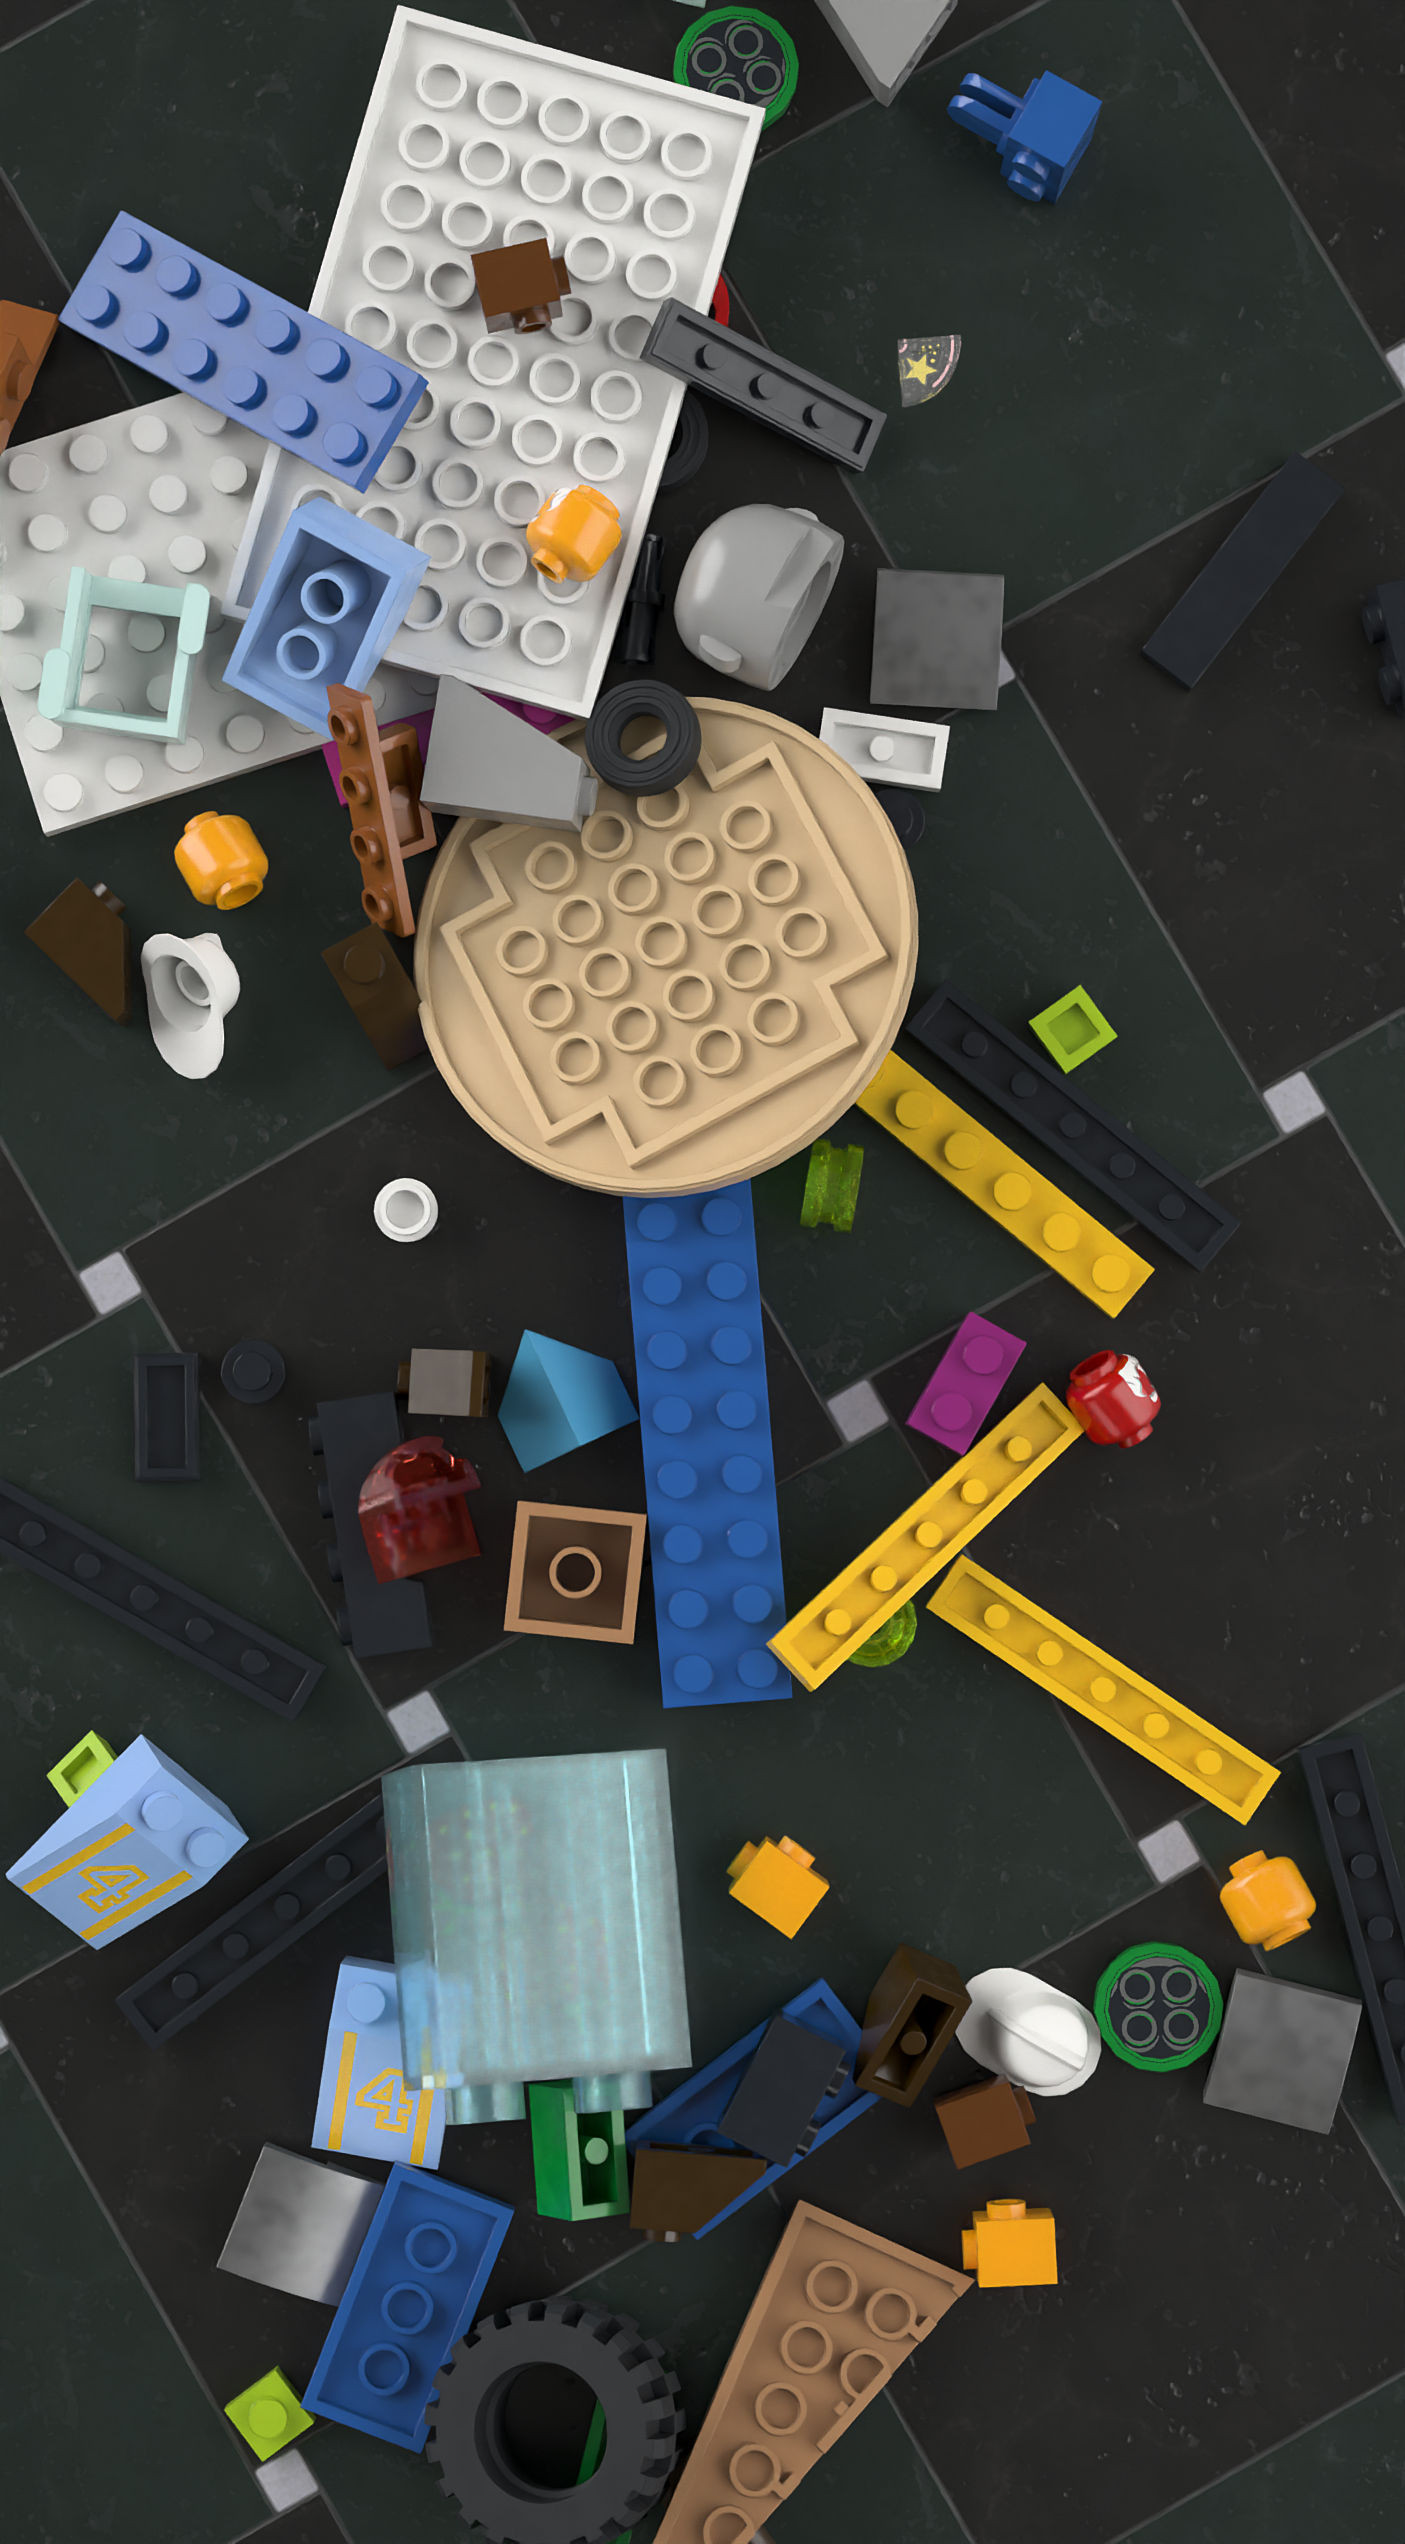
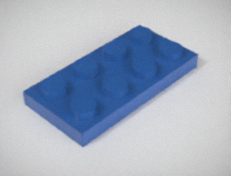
[624,1977,882,2240]
[300,2160,515,2454]

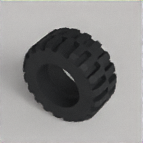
[424,2296,686,2544]

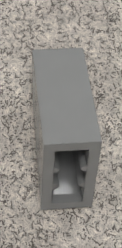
[814,0,958,107]
[420,674,598,833]

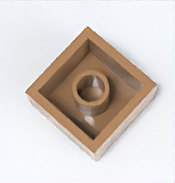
[504,1501,648,1644]

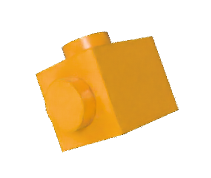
[726,1835,830,1939]
[962,2199,1058,2288]

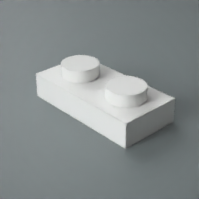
[819,707,950,793]

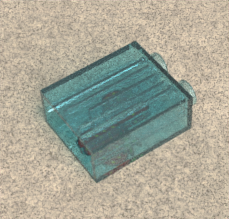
[381,1749,692,2125]

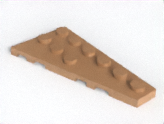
[650,2199,975,2544]

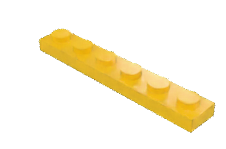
[854,1050,1155,1319]
[766,1382,1084,1692]
[925,1554,1281,1825]

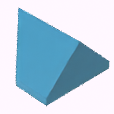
[497,1329,640,1473]

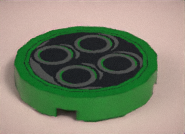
[673,6,799,131]
[1093,1941,1223,2072]

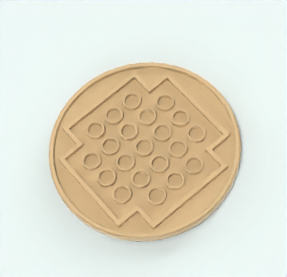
[413,697,918,1198]

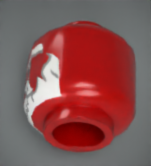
[1065,1350,1161,1449]

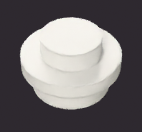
[374,1178,438,1242]

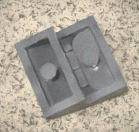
[870,568,1004,710]
[1203,1968,1362,2135]
[217,2142,386,2307]

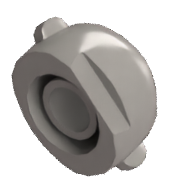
[674,504,844,691]

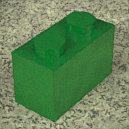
[529,2077,630,2221]

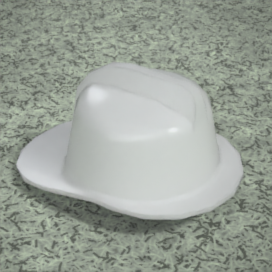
[141,933,240,1079]
[955,1968,1101,2096]

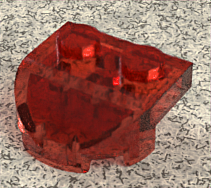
[358,1436,481,1584]

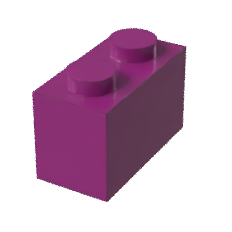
[904,1311,1027,1456]

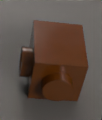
[470,238,571,335]
[933,2073,1037,2170]

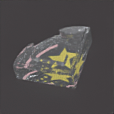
[897,335,961,407]

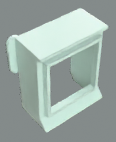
[37,566,210,745]

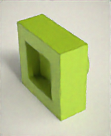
[1027,985,1118,1075]
[46,1730,118,1808]
[224,2366,316,2462]

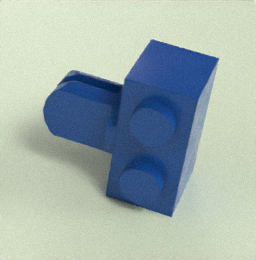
[947,70,1102,204]

